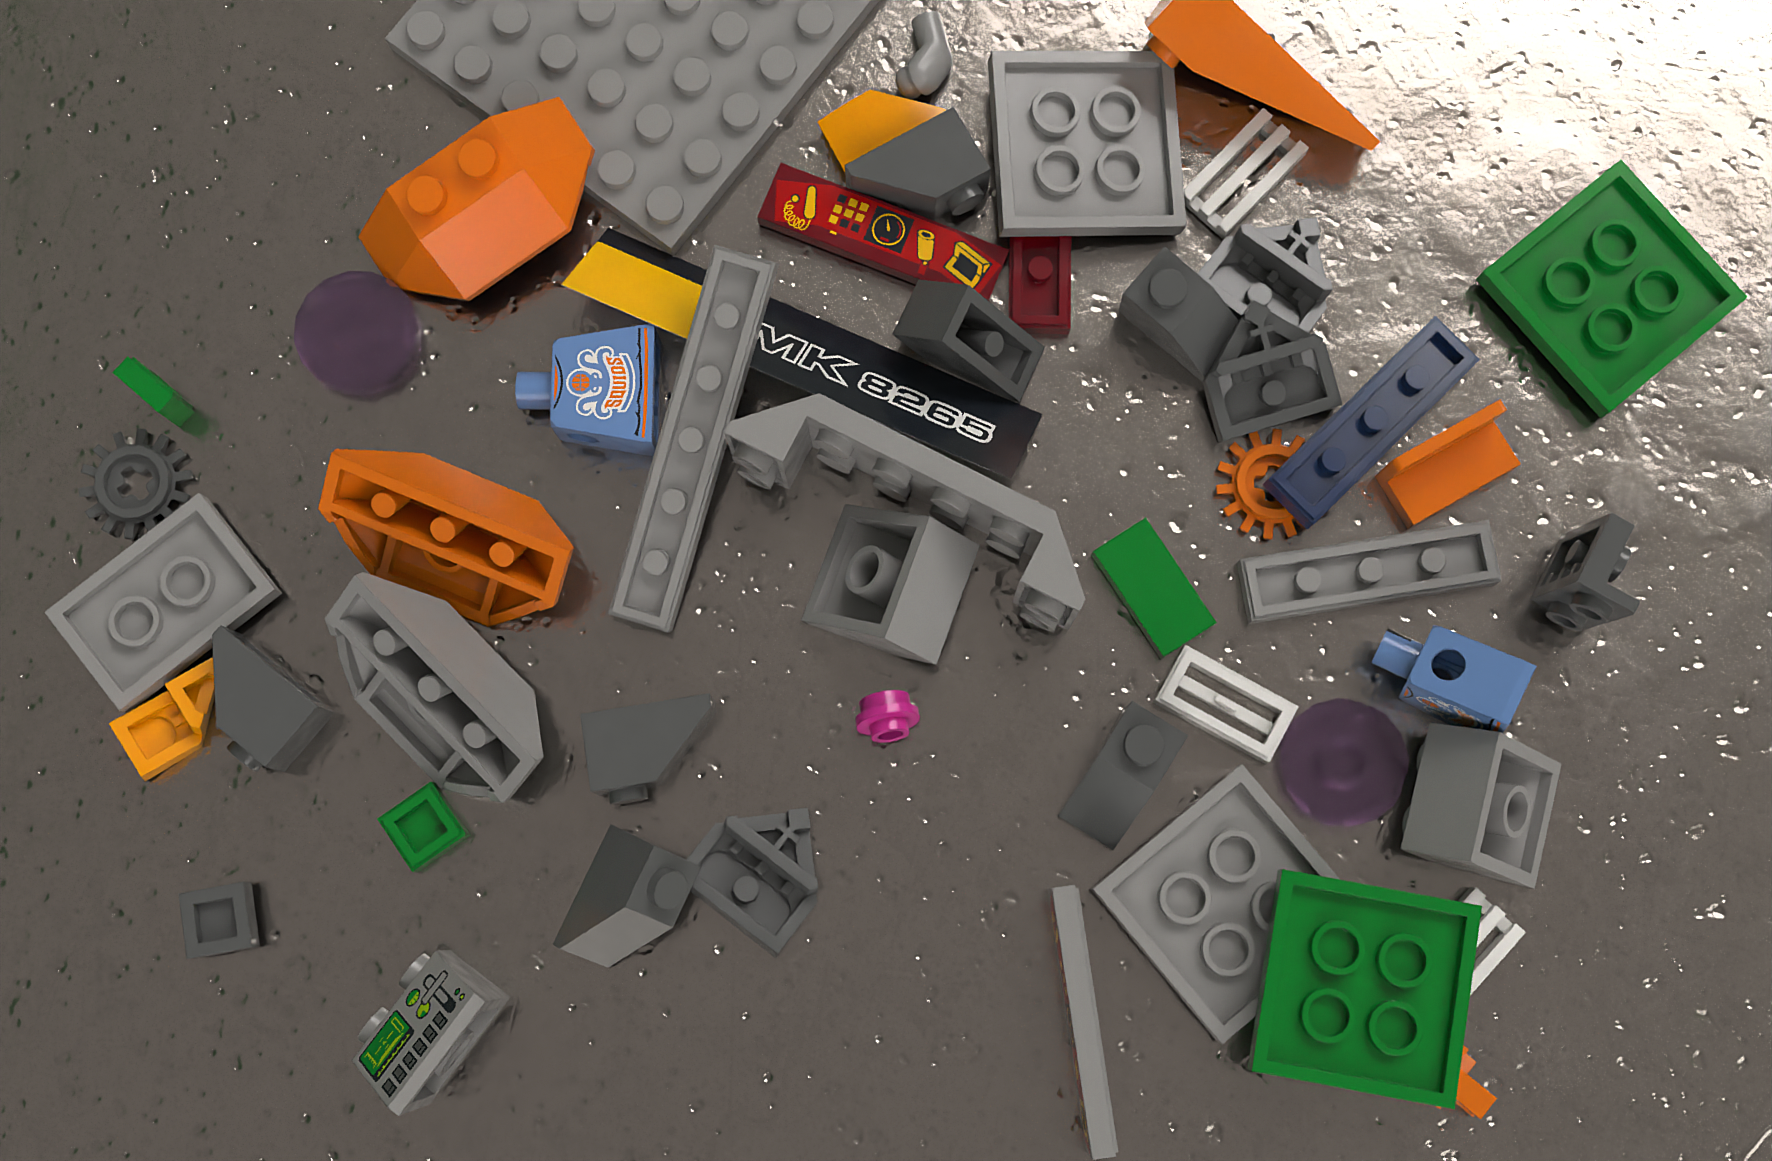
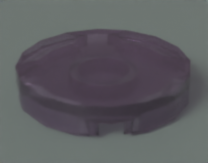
[294,271,422,395]
[1276,698,1409,828]

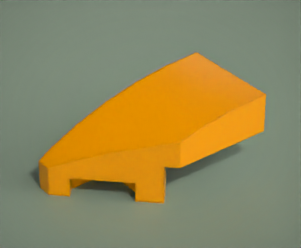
[817,90,946,172]
[109,657,215,782]

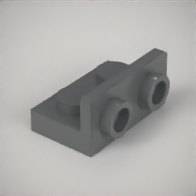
[1530,512,1640,631]

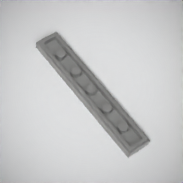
[608,245,779,633]

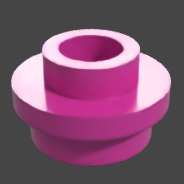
[855,690,920,743]

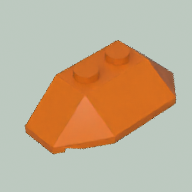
[358,97,595,301]
[318,449,574,627]

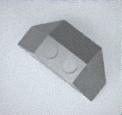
[324,572,544,803]

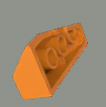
[1144,0,1380,151]

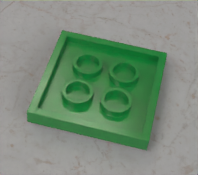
[1476,159,1748,418]
[1248,869,1482,1109]

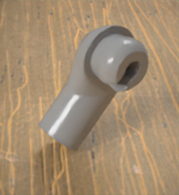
[895,11,953,99]

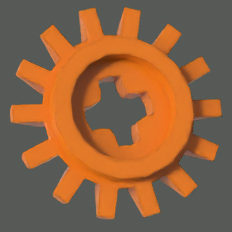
[1215,429,1305,540]

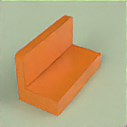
[1375,399,1521,530]

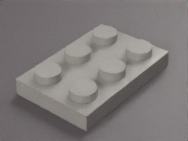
[44,493,282,713]

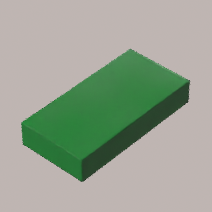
[1091,517,1217,659]

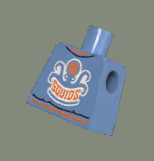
[515,324,662,456]
[1371,625,1537,733]

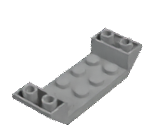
[724,393,1086,632]

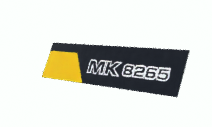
[561,228,1043,479]

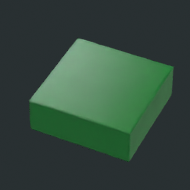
[112,356,195,427]
[377,782,471,873]

